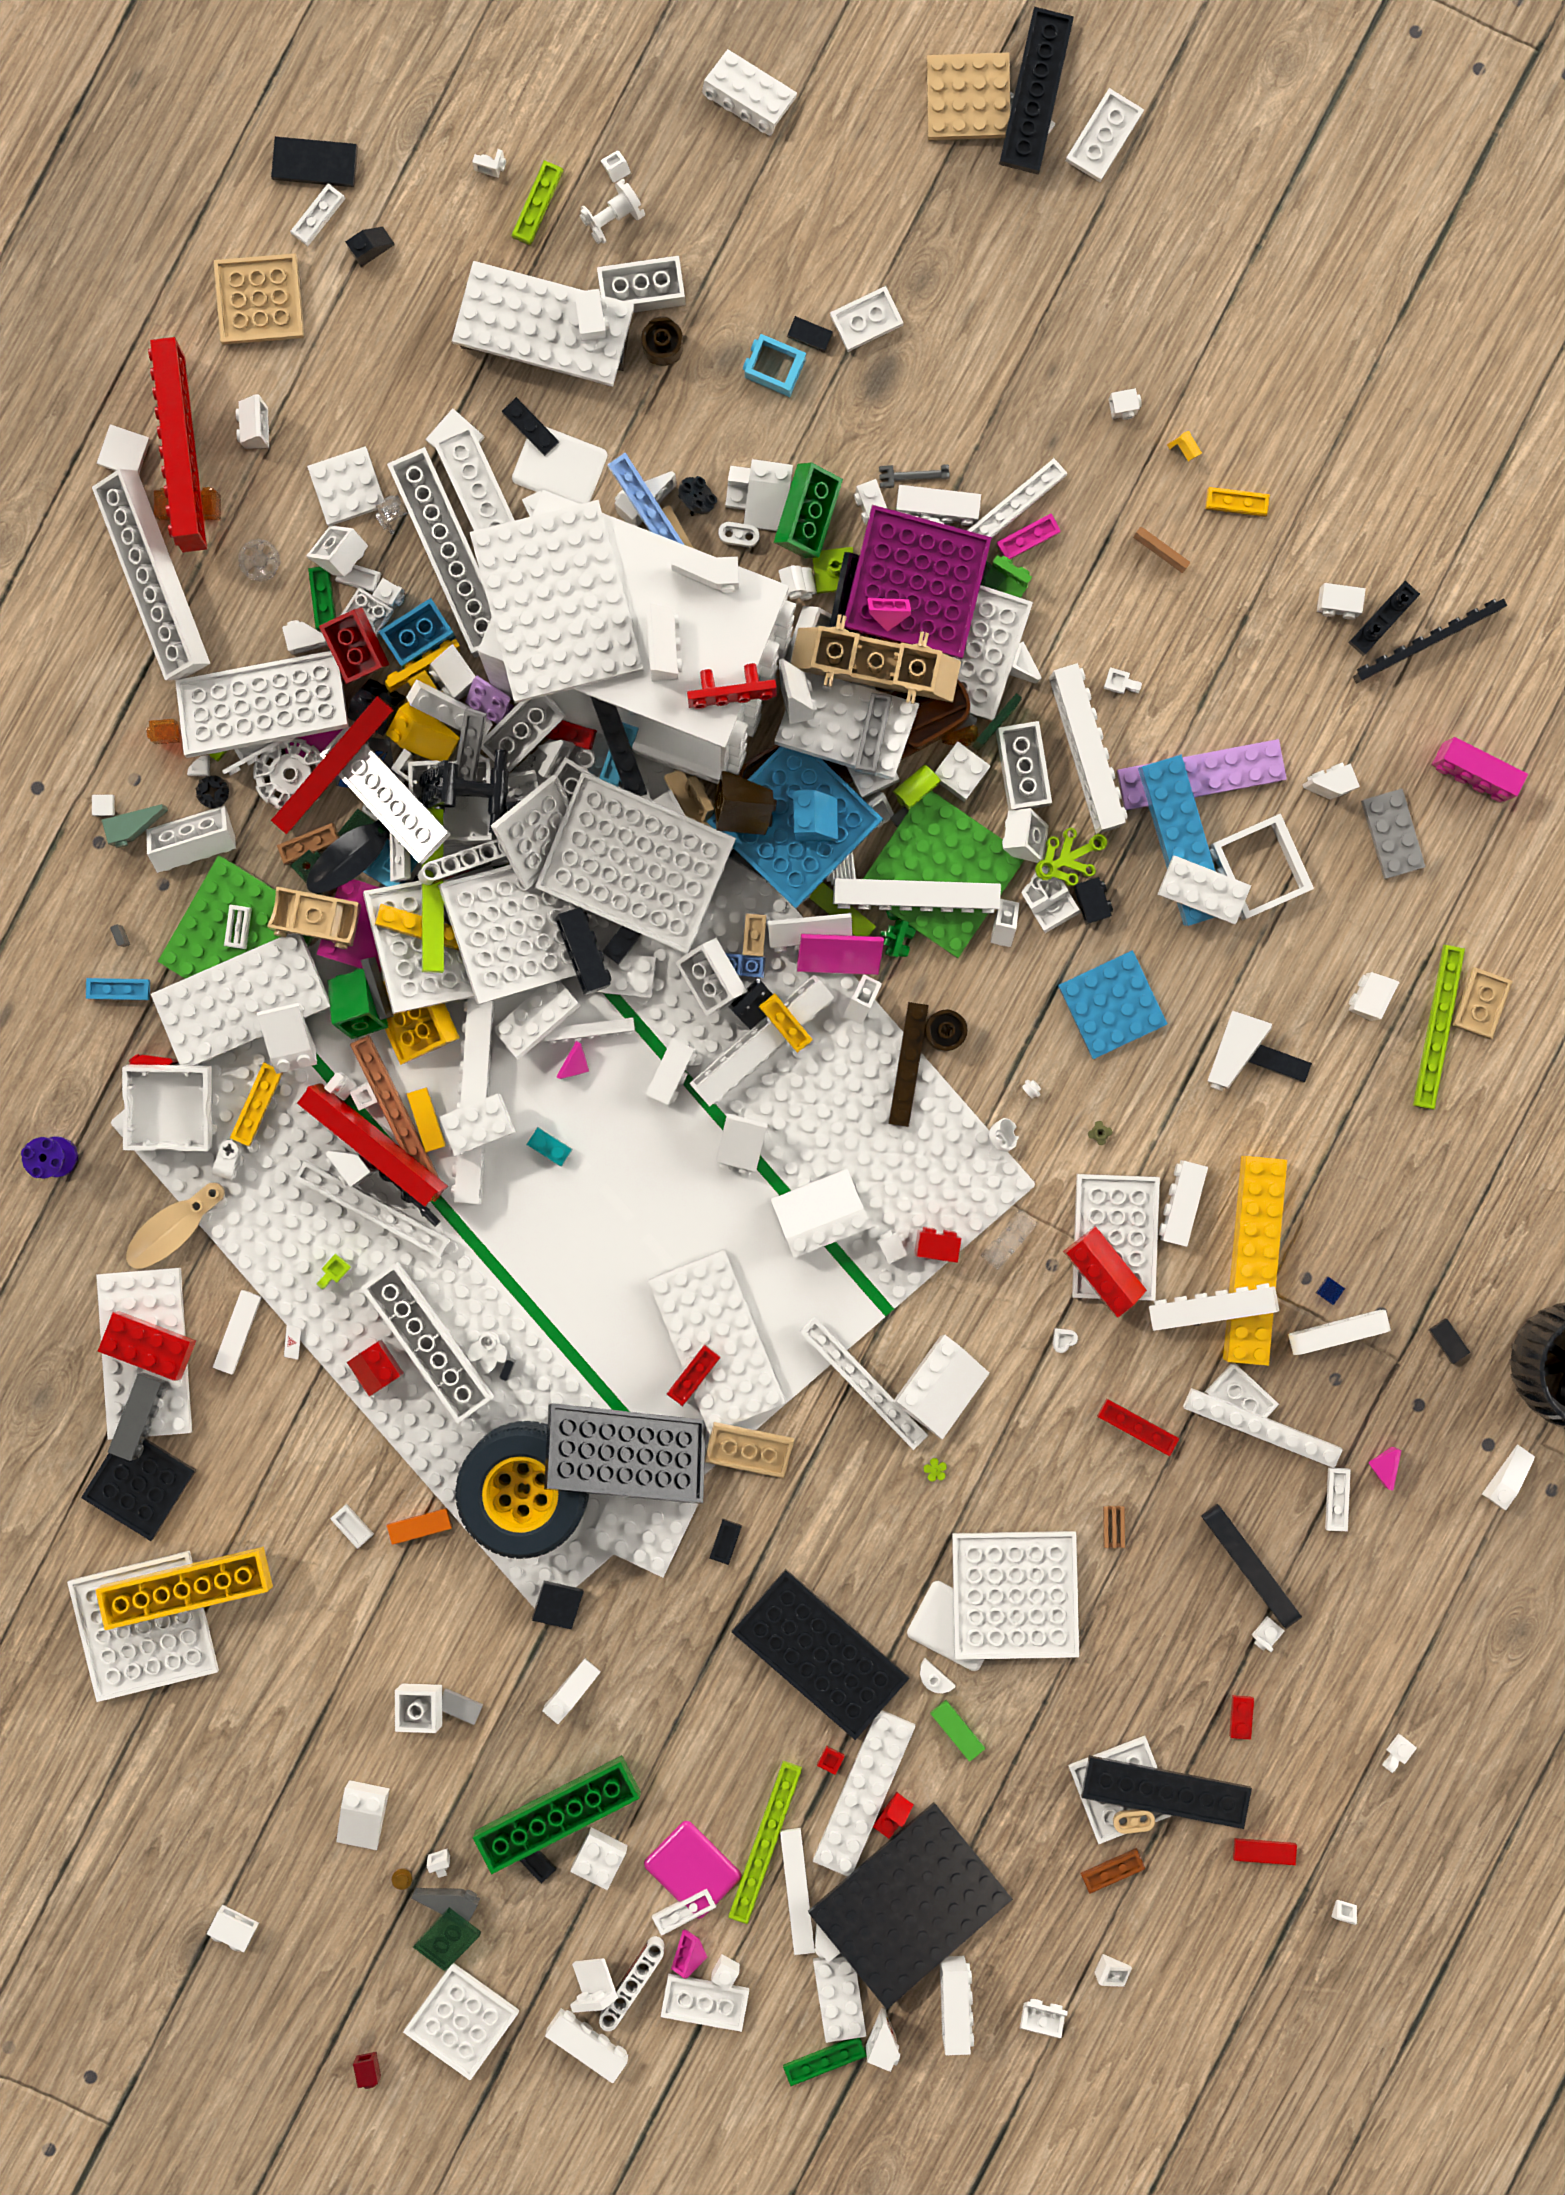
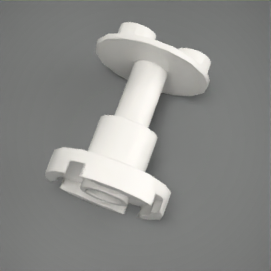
[580,179,645,244]

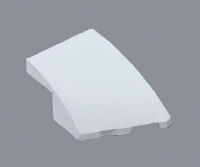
[1021,867,1081,933]

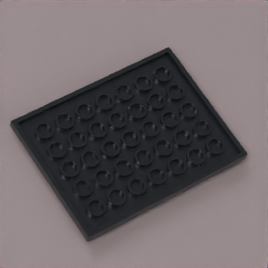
[808,1802,1013,2009]

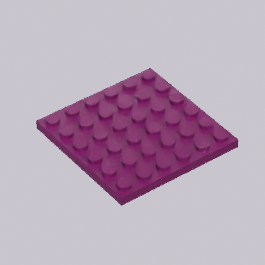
[844,505,992,659]

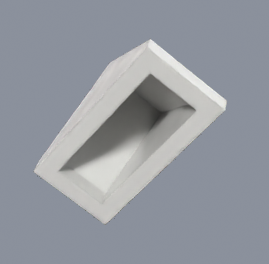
[863,791,894,828]

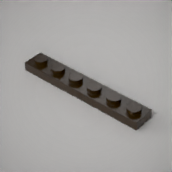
[888,1002,929,1127]

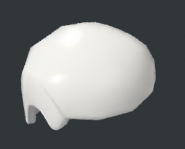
[989,1118,1019,1152]

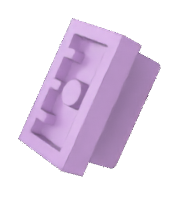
[465,676,514,724]

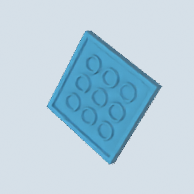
[1058,950,1167,1059]

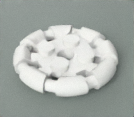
[253,738,323,810]

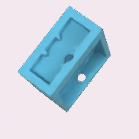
[743,334,806,397]

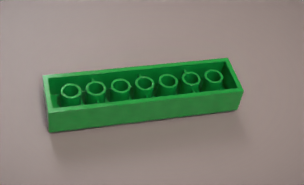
[473,1755,641,1875]

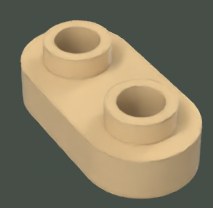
[1113,1809,1155,1834]

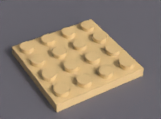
[927,52,1010,141]
[214,253,304,345]

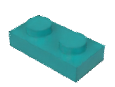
[526,1127,573,1167]

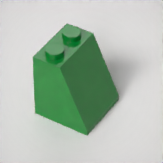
[327,969,389,1039]

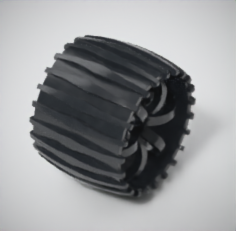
[1509,1302,1565,1429]

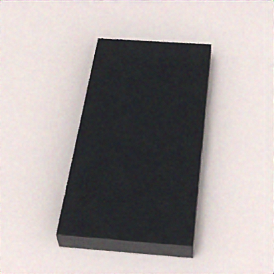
[271,136,358,187]

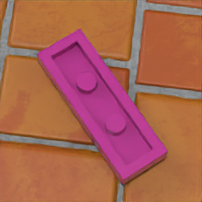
[996,513,1061,560]

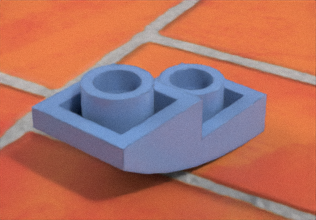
[725,953,765,978]

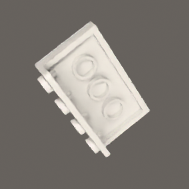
[702,49,797,136]

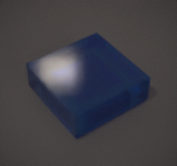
[1315,1276,1345,1305]

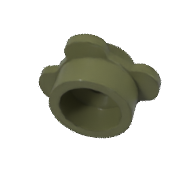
[1088,1121,1113,1145]

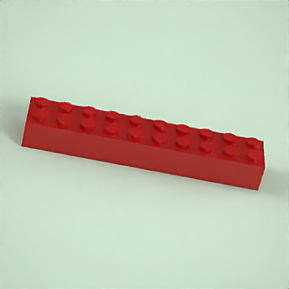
[148,337,207,553]

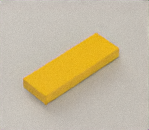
[1205,487,1270,517]
[759,993,813,1053]
[407,1087,446,1152]

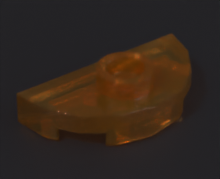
[942,725,979,746]

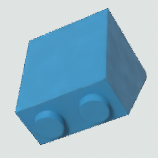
[793,790,838,841]

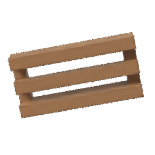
[1103,1506,1125,1548]

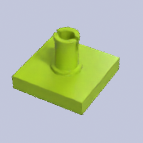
[812,547,853,594]

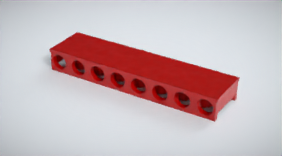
[297,1083,449,1207]

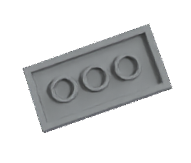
[1361,789,1425,879]

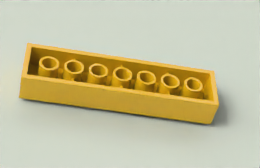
[95,1547,273,1630]

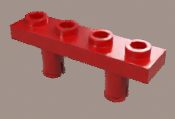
[687,663,777,709]

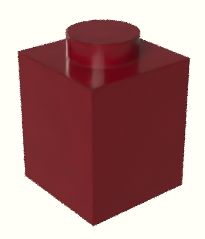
[353,2052,381,2089]

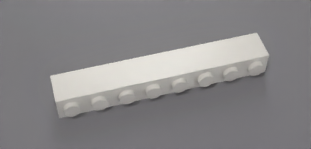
[833,878,1001,913]
[690,975,834,1106]

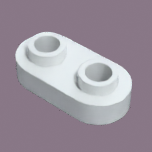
[719,522,759,548]

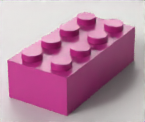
[1432,737,1528,802]

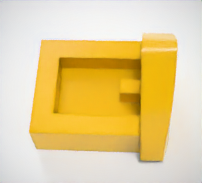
[1167,431,1202,462]

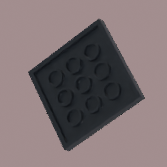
[81,1438,196,1541]

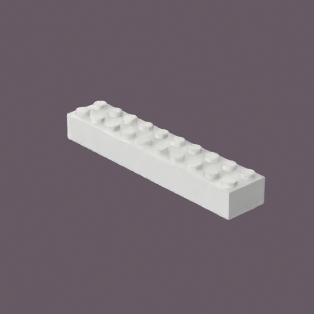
[387,447,492,658]
[92,469,210,680]

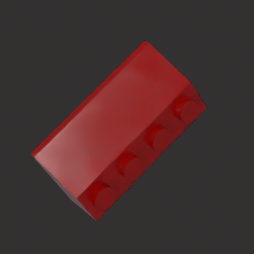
[1063,1226,1147,1318]

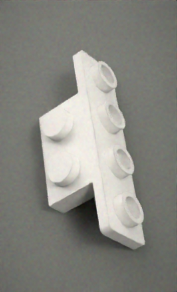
[222,738,295,776]

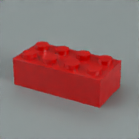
[97,1311,196,1381]

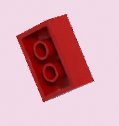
[319,607,390,684]

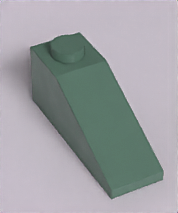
[102,804,168,848]

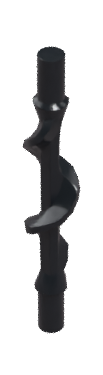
[373,1165,441,1227]

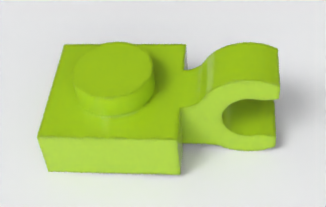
[316,1253,351,1290]

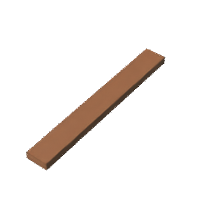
[350,1035,440,1179]

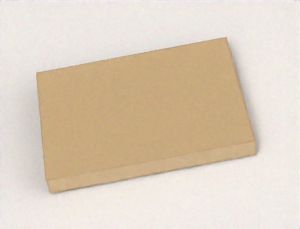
[1452,967,1513,1039]

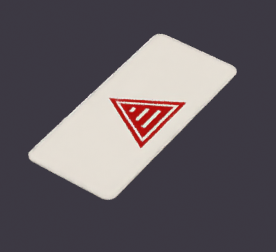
[284,1325,301,1359]

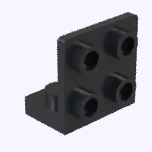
[728,978,773,1030]

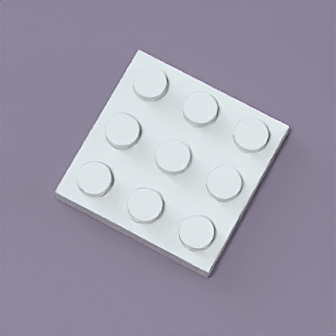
[307,446,387,526]

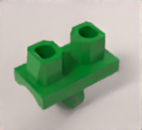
[880,920,916,957]

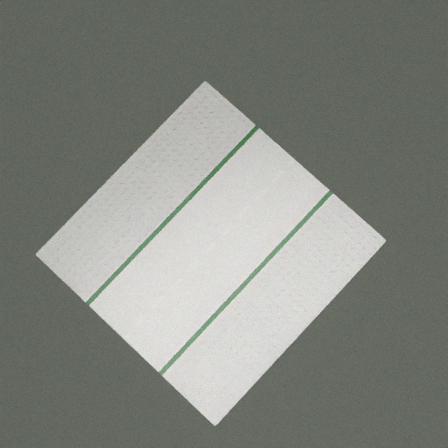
[111,722,1035,1609]

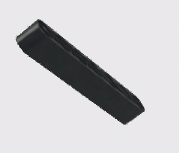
[1201,1504,1302,1629]

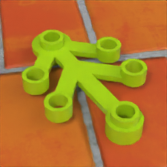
[1035,828,1107,886]

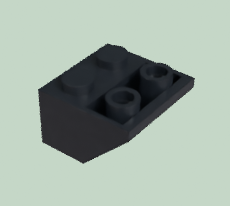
[347,678,406,736]

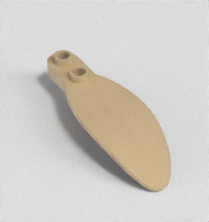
[126,1183,225,1269]

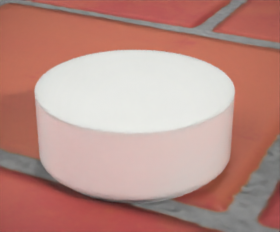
[575,749,596,770]

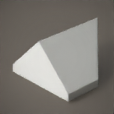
[1009,642,1042,684]

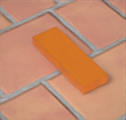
[387,1508,452,1545]

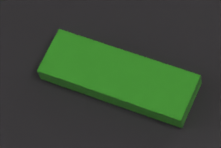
[930,1700,985,1762]

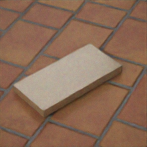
[705,1422,794,1478]

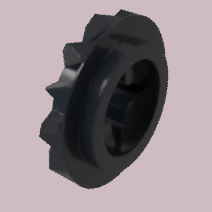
[196,775,229,808]

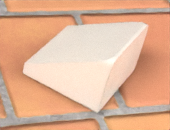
[601,151,630,182]

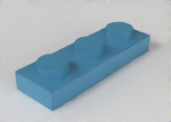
[86,978,150,1000]

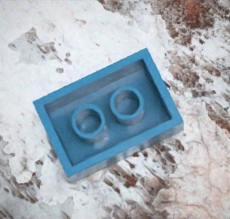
[379,598,457,669]

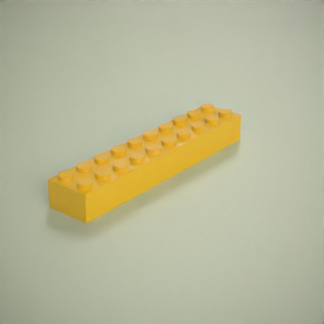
[1223,1156,1287,1366]

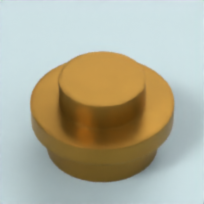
[391,1868,413,1890]

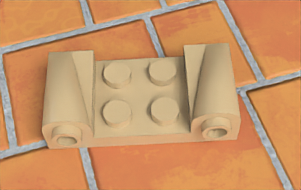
[267,887,361,949]

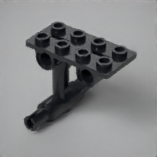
[418,749,509,834]

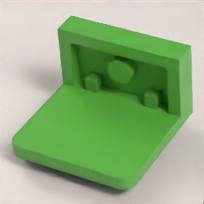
[981,555,1032,598]

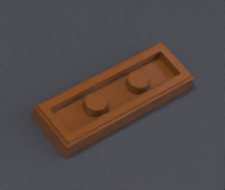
[1081,1848,1146,1894]

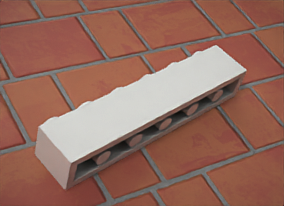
[1149,1283,1279,1331]

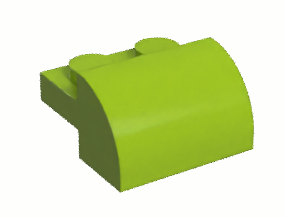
[892,764,941,810]

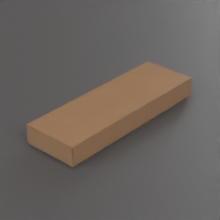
[1133,527,1190,573]
[277,823,339,865]

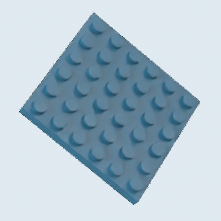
[707,746,883,909]

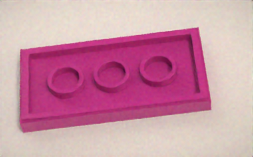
[796,934,884,975]

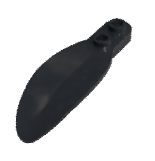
[306,819,390,894]

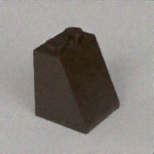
[714,771,777,835]

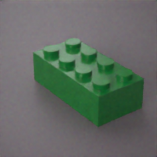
[773,462,843,558]

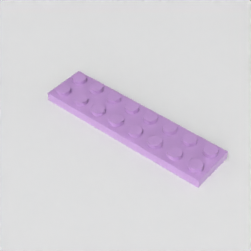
[1117,739,1286,811]

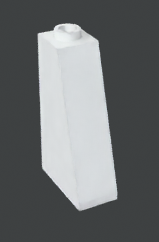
[1208,1011,1272,1091]

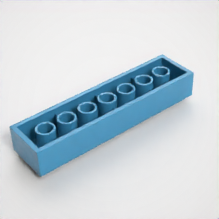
[1138,754,1216,926]

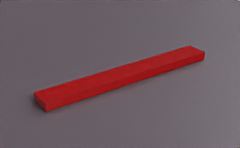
[271,696,394,834]

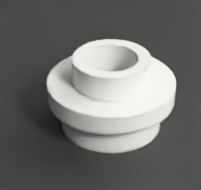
[1022,1079,1041,1099]

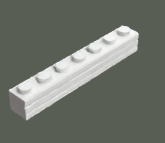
[544,1018,635,1044]

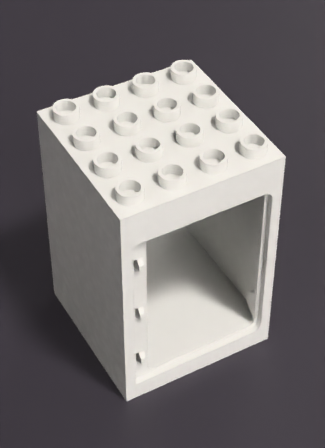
[478,490,796,775]

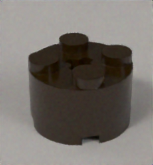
[641,317,684,366]
[925,1009,968,1051]

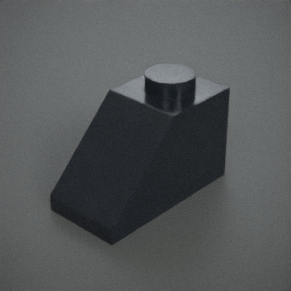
[345,226,395,267]

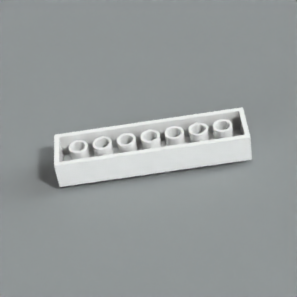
[1049,663,1127,834]
[361,1262,494,1423]

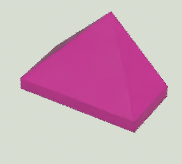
[867,598,911,632]
[556,1041,589,1079]
[1368,1447,1402,1491]
[671,1929,708,1979]

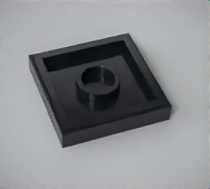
[532,1580,584,1630]

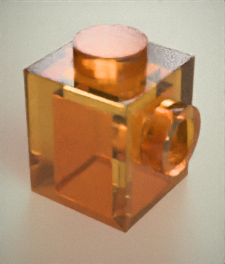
[146,719,180,744]

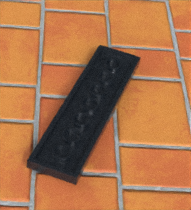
[999,6,1074,175]
[1081,1755,1252,1829]

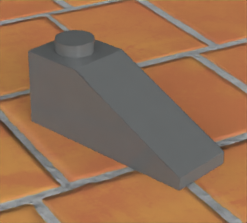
[411,1888,480,1927]

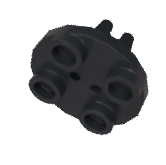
[678,476,717,516]

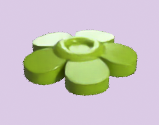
[924,1458,947,1482]

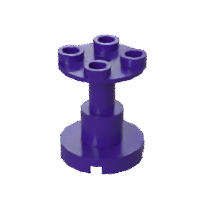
[21,1136,78,1179]

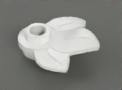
[468,1331,507,1373]

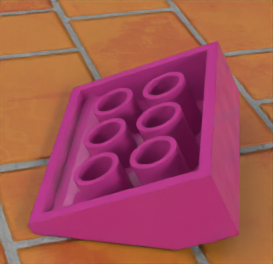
[317,879,382,974]

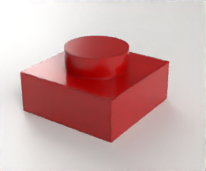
[817,1745,845,1775]

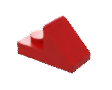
[873,1792,913,1839]

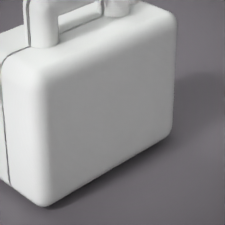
[512,426,607,504]
[907,1581,985,1671]

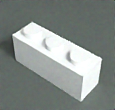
[646,1039,697,1105]

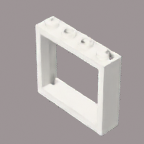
[1209,814,1314,920]

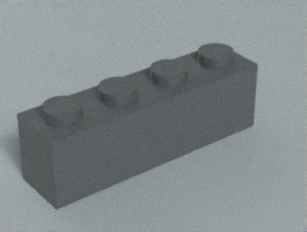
[108,1372,167,1461]

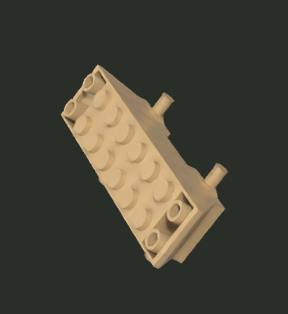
[791,615,961,704]

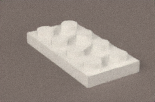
[1065,88,1144,182]
[1157,856,1251,924]
[493,981,581,1060]
[813,1954,866,2043]
[661,1973,749,2032]

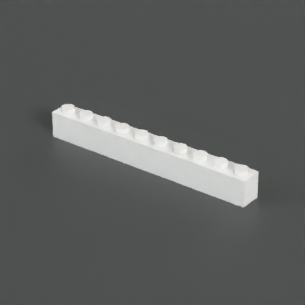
[451,997,495,1204]

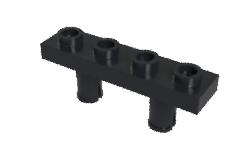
[1348,580,1420,656]

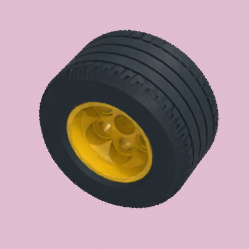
[455,1421,589,1559]

